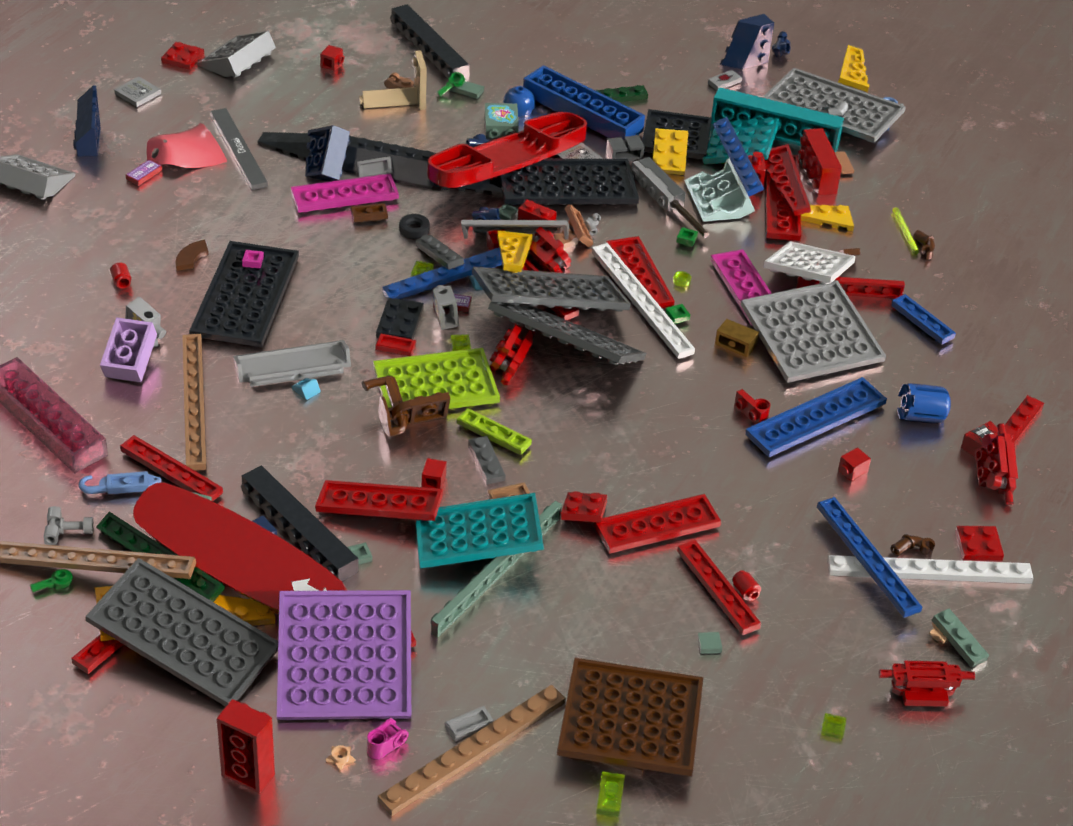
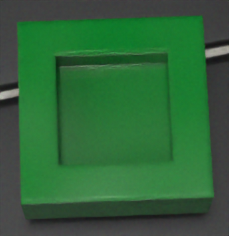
[676,227,698,247]
[666,304,691,324]

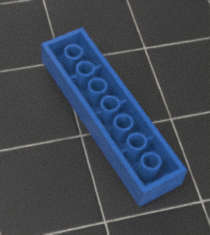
[523,65,645,139]

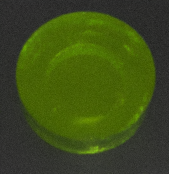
[673,271,691,287]

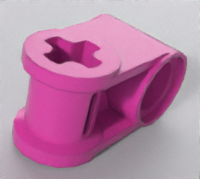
[366,718,409,760]

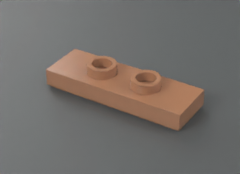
[565,205,594,248]

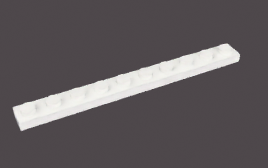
[592,243,695,359]
[827,555,1033,584]

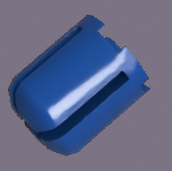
[897,383,951,424]

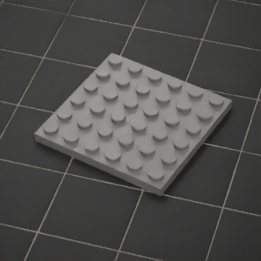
[741,280,886,383]

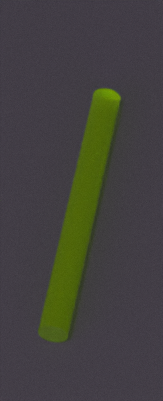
[892,208,919,255]

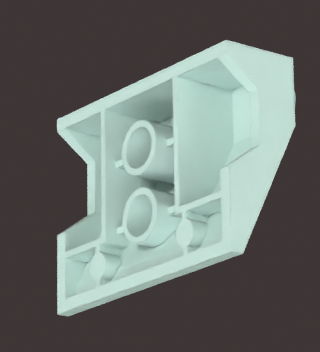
[684,158,755,222]

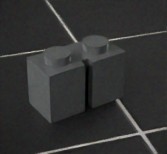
[606,135,644,161]

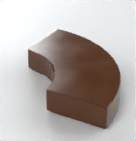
[175,240,209,271]

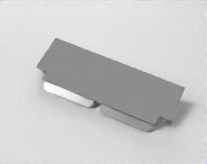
[461,220,569,239]
[233,340,351,387]

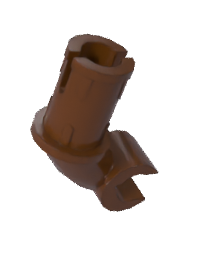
[913,230,935,260]
[890,534,935,556]

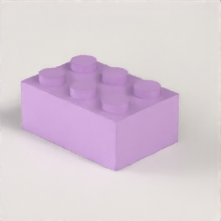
[100,317,157,382]

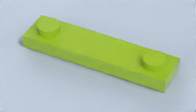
[457,408,532,455]

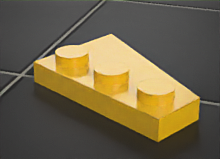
[801,205,854,232]

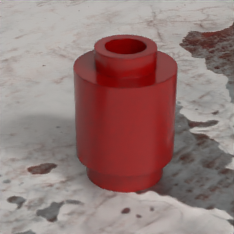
[110,262,132,289]
[732,570,761,601]

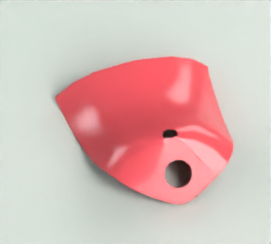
[147,123,227,168]

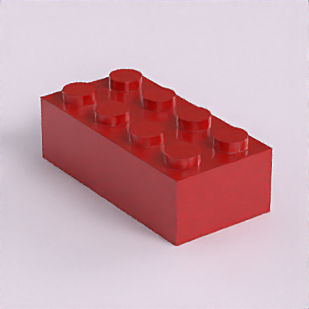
[798,128,842,196]
[217,699,275,794]

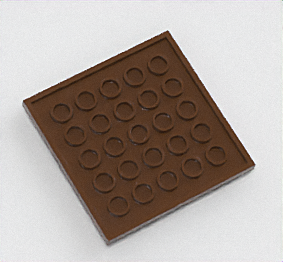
[557,658,703,777]

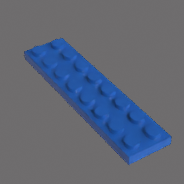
[745,377,887,457]

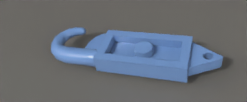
[78,471,161,494]

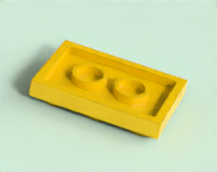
[653,128,688,175]

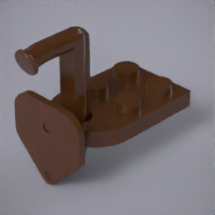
[361,376,451,437]

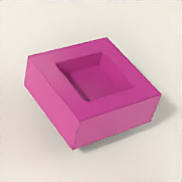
[242,250,264,268]

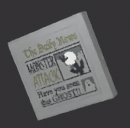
[114,77,161,107]
[555,142,602,159]

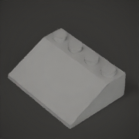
[197,31,276,78]
[0,154,75,199]

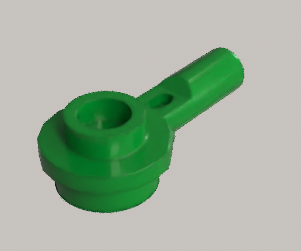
[437,72,465,97]
[30,569,73,593]

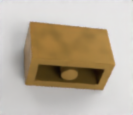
[715,319,759,357]

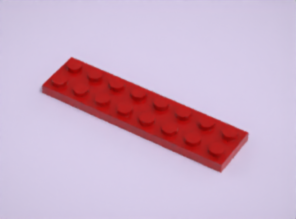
[766,155,801,241]

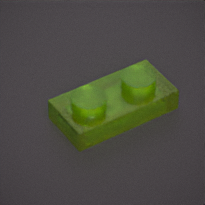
[596,771,625,817]

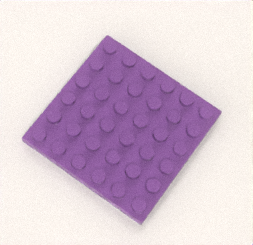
[277,590,411,720]

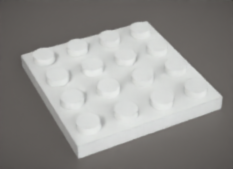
[764,241,855,284]

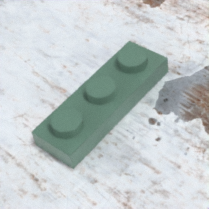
[932,608,990,668]

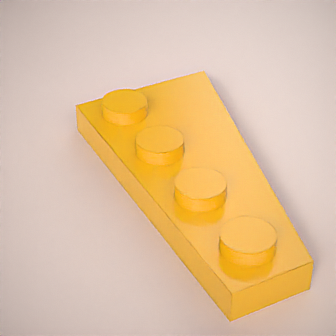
[838,45,869,92]
[497,230,533,273]

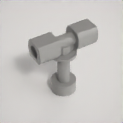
[44,506,94,545]

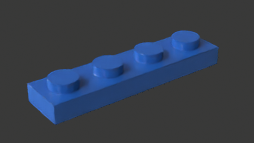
[891,294,956,344]

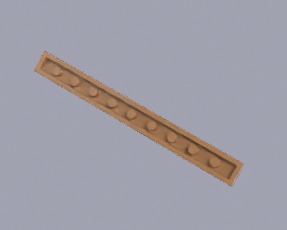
[182,334,207,470]
[0,541,196,579]
[378,684,566,816]

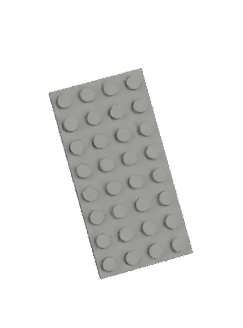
[762,68,905,143]

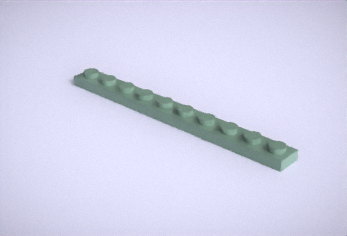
[430,500,562,638]

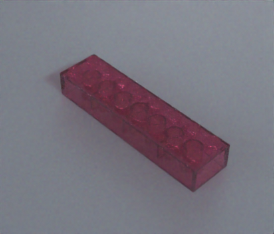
[0,357,108,474]

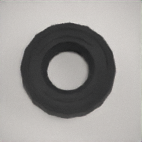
[399,214,430,239]

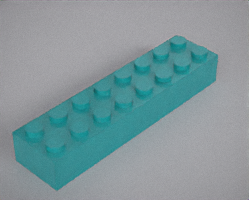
[711,87,844,152]

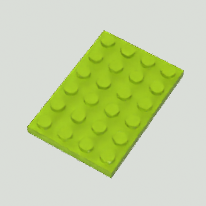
[373,348,500,409]

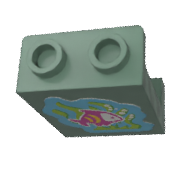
[484,103,519,139]

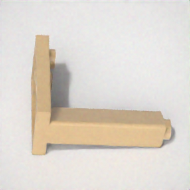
[359,51,427,110]

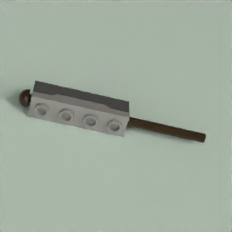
[631,157,709,238]

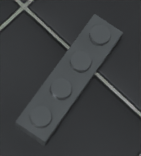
[415,235,464,270]

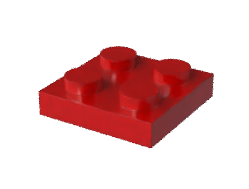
[161,42,204,70]
[561,491,607,523]
[955,526,1004,561]

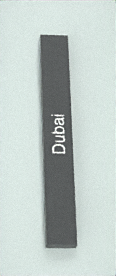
[210,108,268,190]

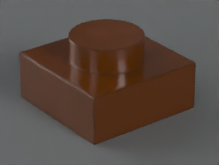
[838,248,861,257]

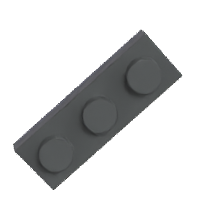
[468,436,506,485]

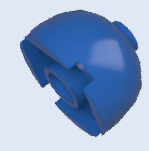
[503,86,535,117]

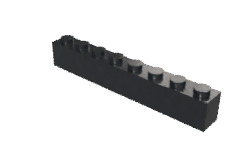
[390,4,470,79]
[241,465,359,581]

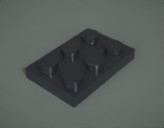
[376,298,424,340]

